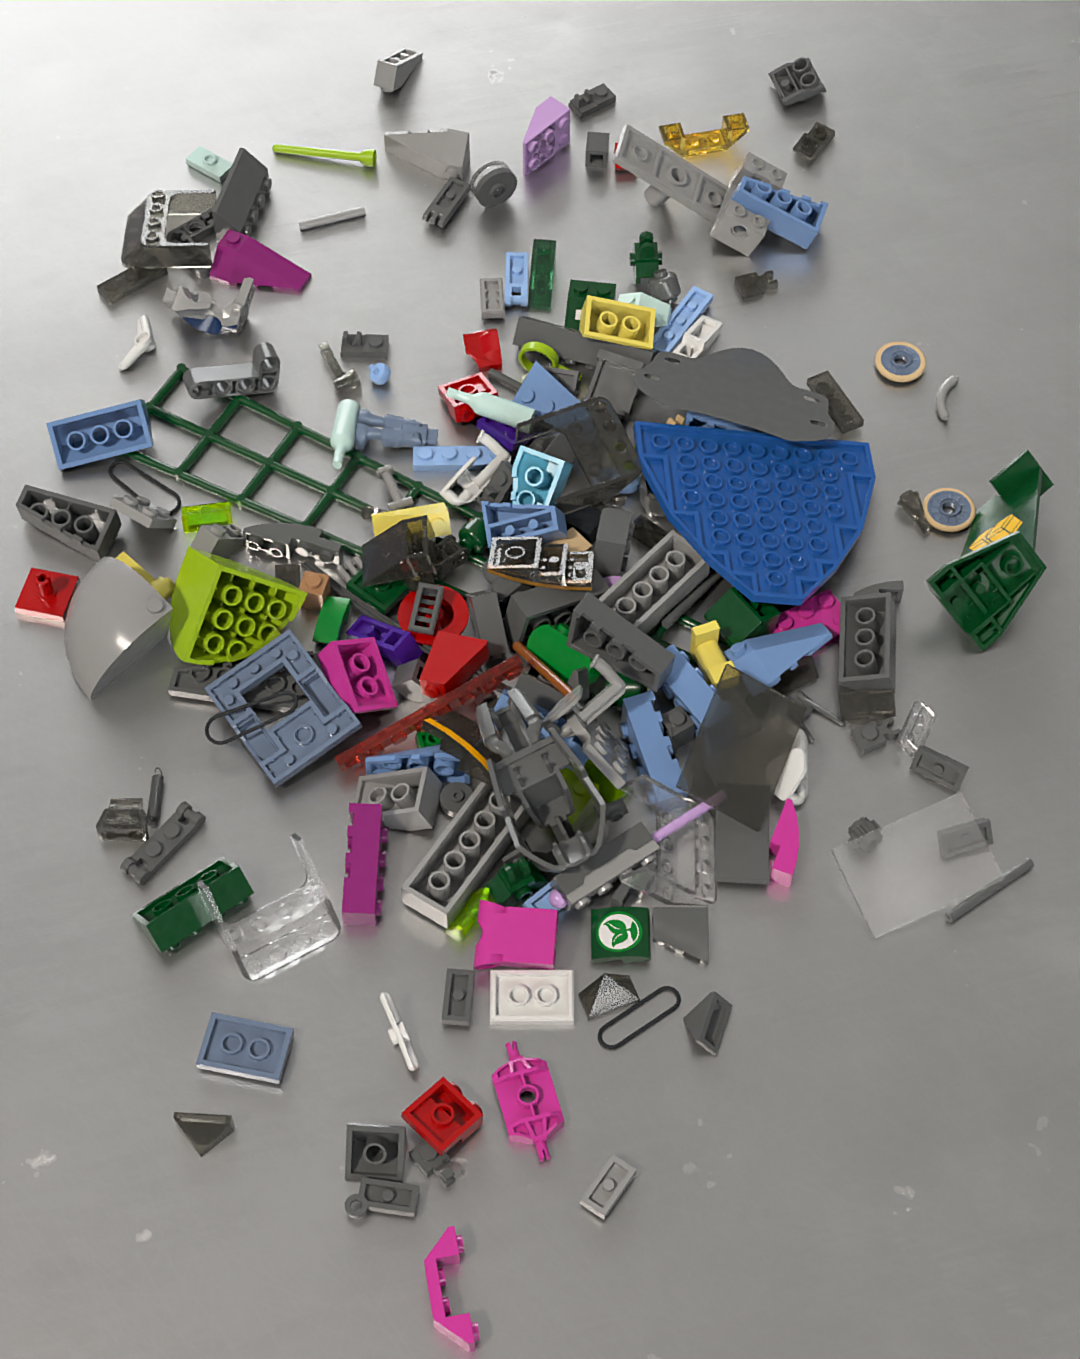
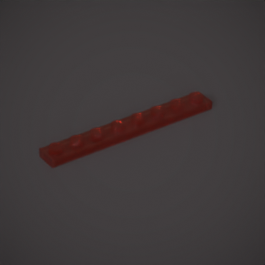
[334,654,524,772]

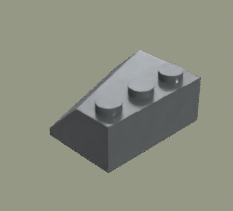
[514,663,596,720]

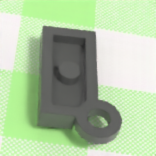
[345,1177,420,1218]

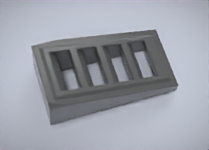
[408,582,445,636]

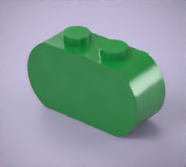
[527,623,601,685]

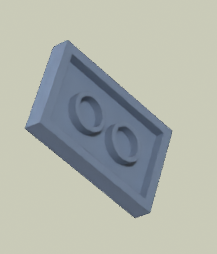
[196,1012,294,1084]

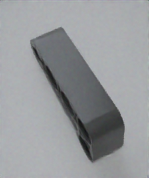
[183,342,280,399]

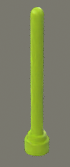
[272,144,377,167]

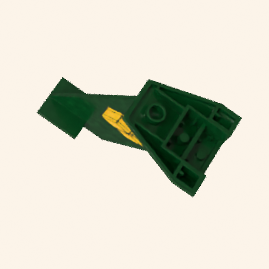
[926,449,1054,651]

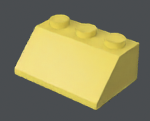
[579,295,656,350]

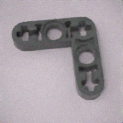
[166,209,215,279]

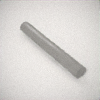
[299,206,366,231]

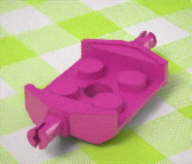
[492,1041,565,1162]

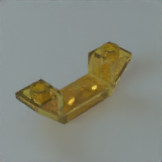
[659,113,749,157]

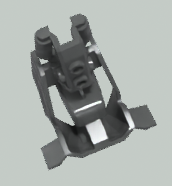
[475,688,629,873]

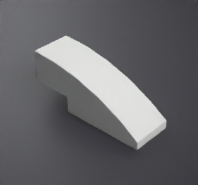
[670,315,723,364]

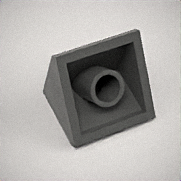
[345,1122,407,1183]

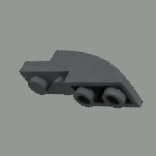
[243,523,344,565]

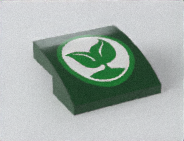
[591,907,651,964]

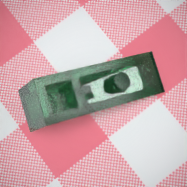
[528,239,556,310]

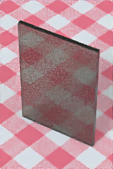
[676,664,807,832]

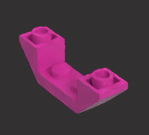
[424,1226,480,1352]

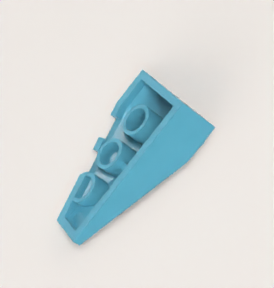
[511,445,573,555]

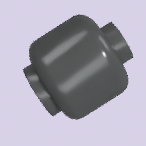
[648,269,681,304]

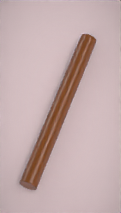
[512,641,573,696]

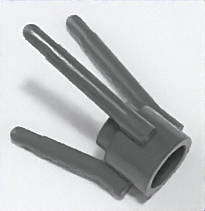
[787,690,845,743]

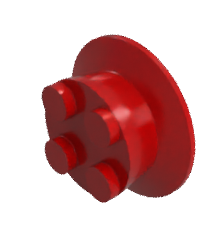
[398,585,469,646]

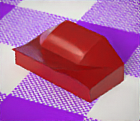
[463,328,502,372]

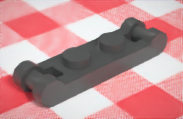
[120,801,206,885]

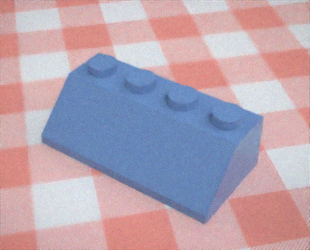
[46,399,153,470]

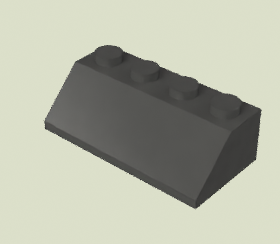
[212,148,272,243]
[838,592,896,696]

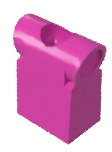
[473,900,559,970]

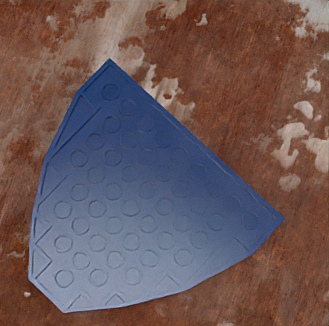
[633,421,876,606]

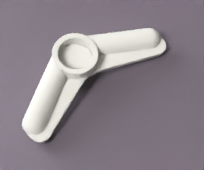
[118,315,155,370]
[380,992,419,1072]

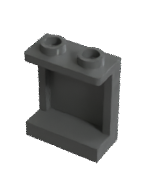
[581,348,646,422]

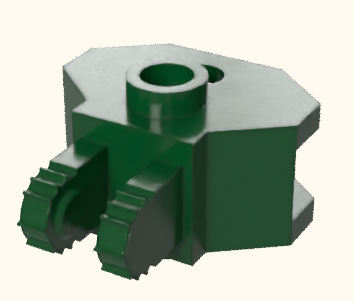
[629,231,662,284]
[486,857,547,907]

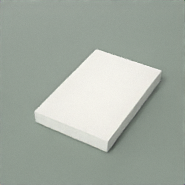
[490,970,574,1025]

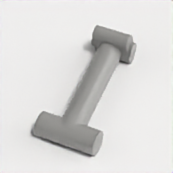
[376,464,414,511]

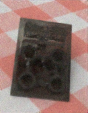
[362,515,437,587]

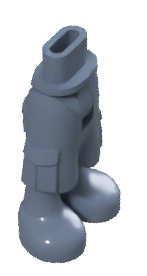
[355,409,438,450]

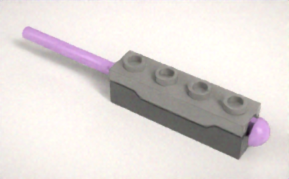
[549,791,727,911]

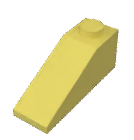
[371,502,451,539]

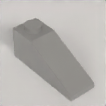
[374,47,423,92]

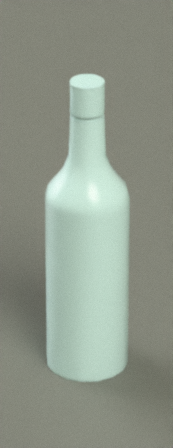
[446,387,536,432]
[330,399,361,469]

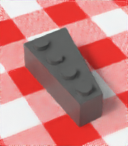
[503,568,610,645]

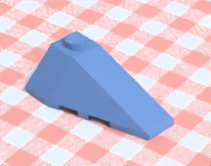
[724,623,833,697]

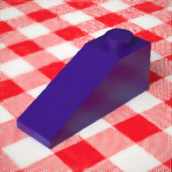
[346,615,423,667]

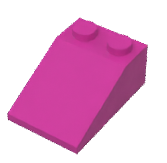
[317,637,398,714]

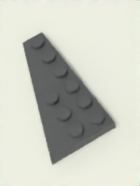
[168,651,324,712]

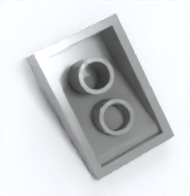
[349,766,443,831]

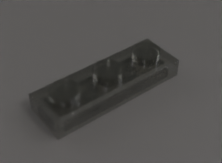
[97,255,168,306]
[807,370,864,434]

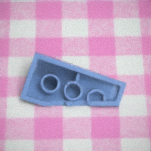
[365,743,475,786]

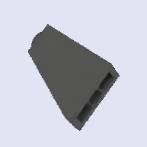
[464,589,509,660]

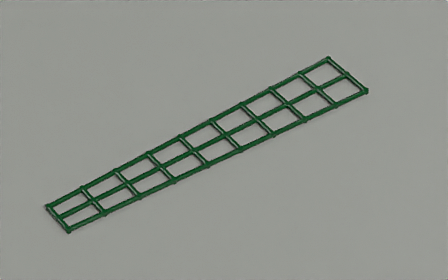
[122,363,731,668]

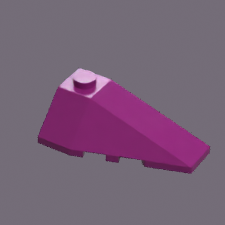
[209,229,311,292]

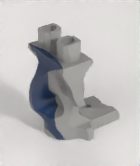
[162,277,256,335]

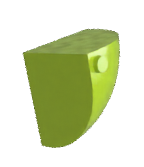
[169,546,308,665]

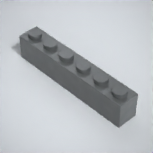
[513,316,657,378]

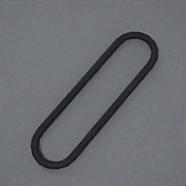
[598,986,681,1049]

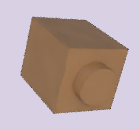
[299,570,331,611]

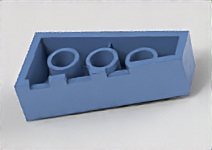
[731,176,829,250]
[512,361,610,452]
[618,690,688,812]

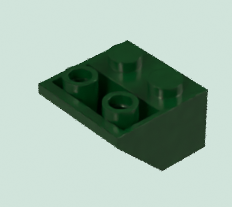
[704,587,781,646]

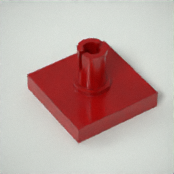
[15,567,80,622]

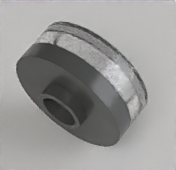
[470,161,517,207]

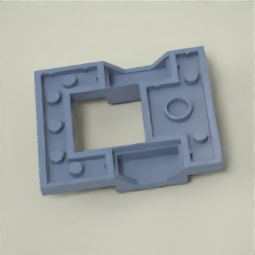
[204,629,362,788]

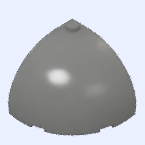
[64,557,173,700]

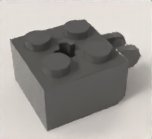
[590,507,635,578]

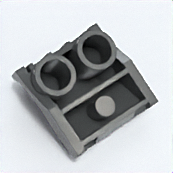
[768,57,827,106]

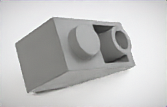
[190,524,245,558]

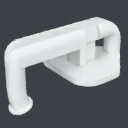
[439,429,511,506]
[765,716,808,806]

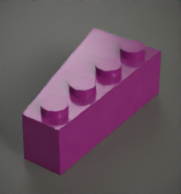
[342,803,389,926]

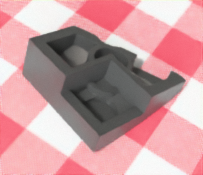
[652,907,709,964]

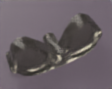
[361,505,388,520]

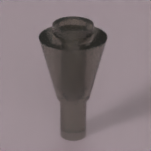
[897,490,931,534]

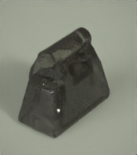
[96,798,150,841]

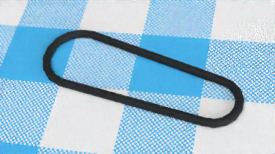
[108,460,181,515]
[205,691,298,745]

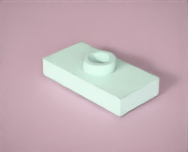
[186,146,232,183]

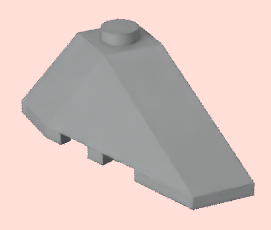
[384,128,470,181]

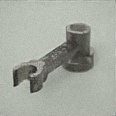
[318,341,361,393]

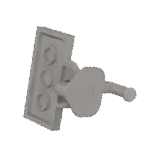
[542,654,628,790]

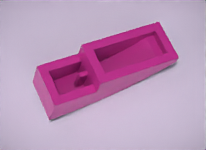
[769,798,799,887]

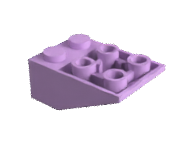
[523,96,571,176]

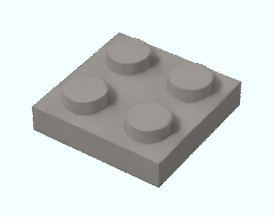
[110,495,177,529]

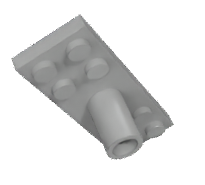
[613,124,728,224]

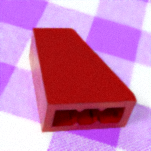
[419,631,490,700]

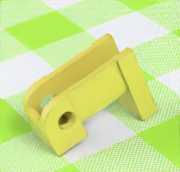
[689,620,739,692]

